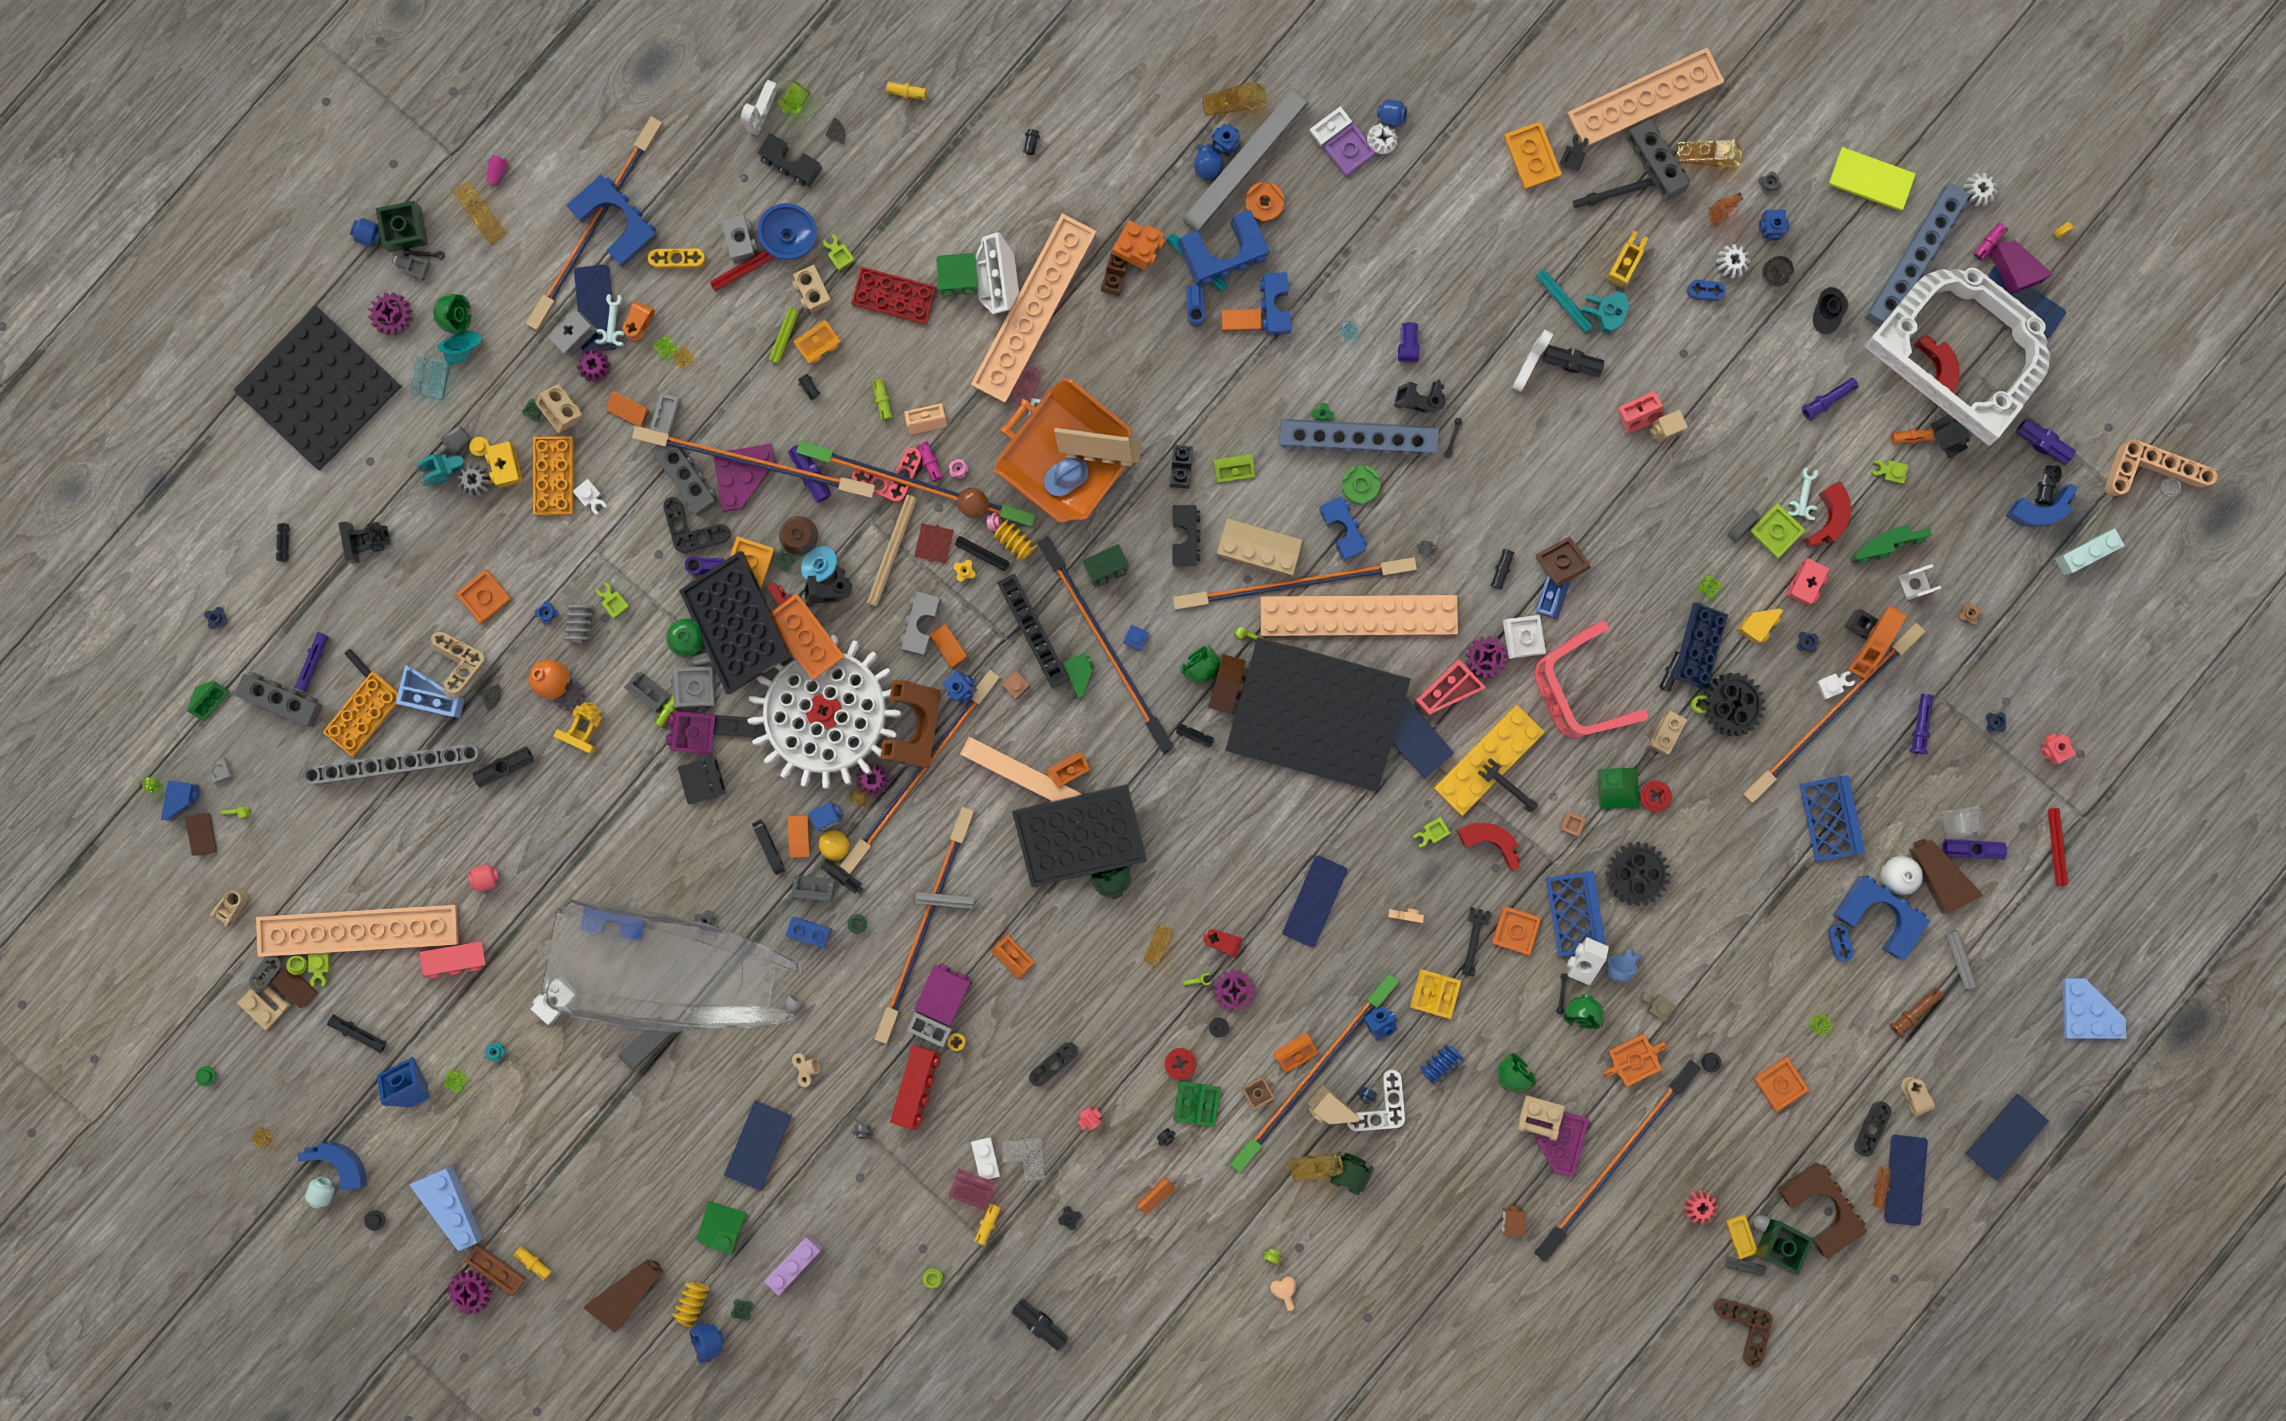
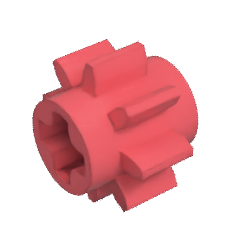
[1077,1106,1102,1131]

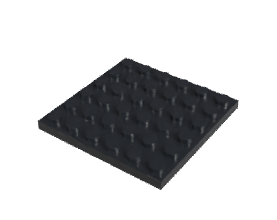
[234,305,402,471]

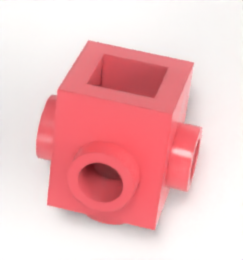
[2040,733,2076,765]

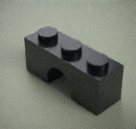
[758,133,822,187]
[1172,505,1200,566]

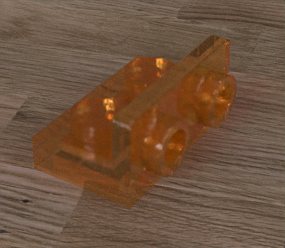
[1708,192,1743,226]

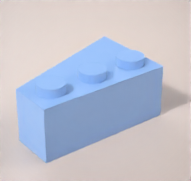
[396,665,465,718]

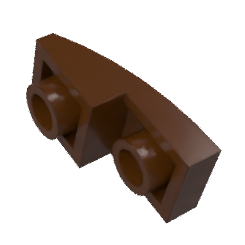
[1101,254,1129,296]

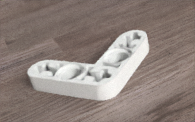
[741,80,778,135]
[1512,329,1553,392]
[1347,1069,1405,1131]

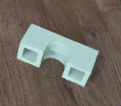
[2055,529,2125,575]

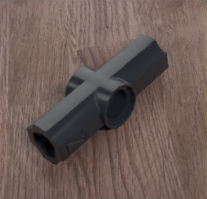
[1543,345,1605,377]
[472,746,534,788]
[1011,1298,1068,1351]

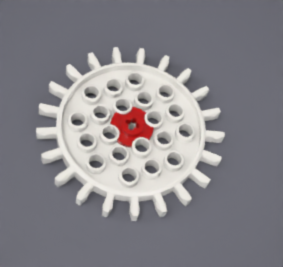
[748,635,902,789]

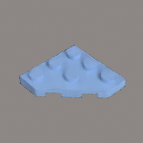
[2063,978,2126,1039]

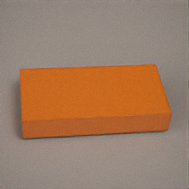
[1222,309,1261,331]

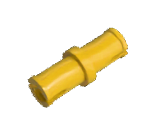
[886,81,927,101]
[974,1203,1002,1246]
[513,1246,552,1281]

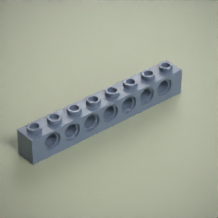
[1864,182,1970,327]
[1279,419,1439,455]

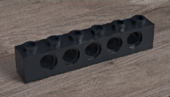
[997,573,1069,689]

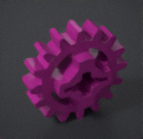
[368,292,413,336]
[1465,636,1509,679]
[1212,969,1256,1012]
[447,1270,492,1315]

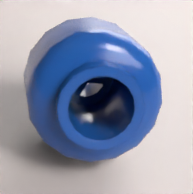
[1377,99,1407,127]
[350,218,381,247]

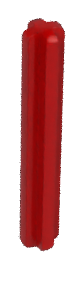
[710,250,776,291]
[2048,808,2068,886]

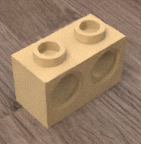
[792,265,833,314]
[535,384,582,434]
[1650,410,1688,443]
[1647,710,1687,756]

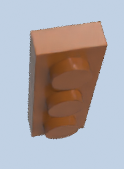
[464,1244,526,1296]

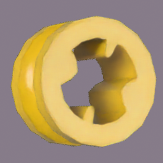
[947,1033,966,1051]

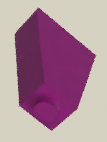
[1990,240,2052,295]

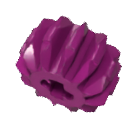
[577,349,611,383]
[856,763,889,796]

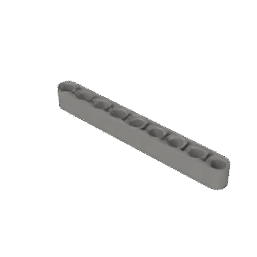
[1183,89,1308,232]
[302,744,483,785]

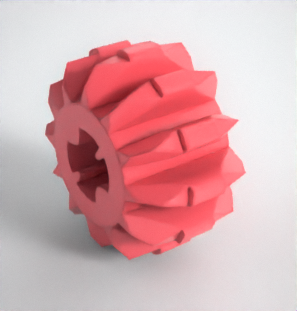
[1683,1190,1718,1225]

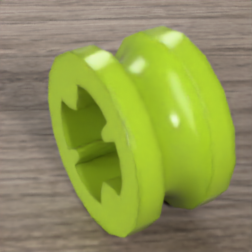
[1690,695,1707,714]

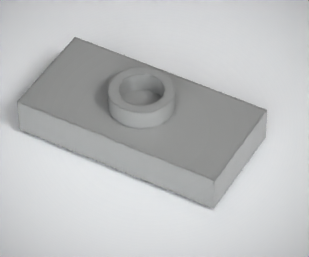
[650,393,680,435]

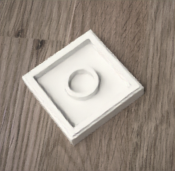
[1503,615,1546,659]

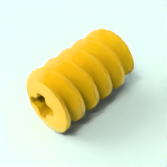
[993,519,1038,561]
[672,1281,710,1327]

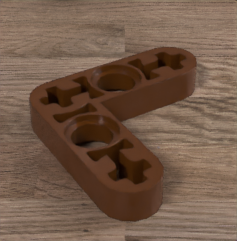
[1714,1298,1773,1368]

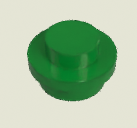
[195,1066,216,1086]

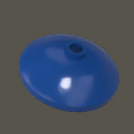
[757,203,817,260]

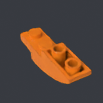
[1848,606,1907,679]

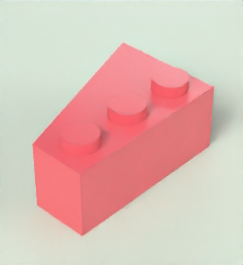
[1413,660,1486,716]
[419,941,485,979]

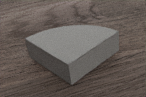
[211,758,233,784]

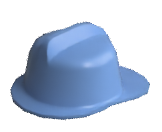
[1044,457,1088,496]

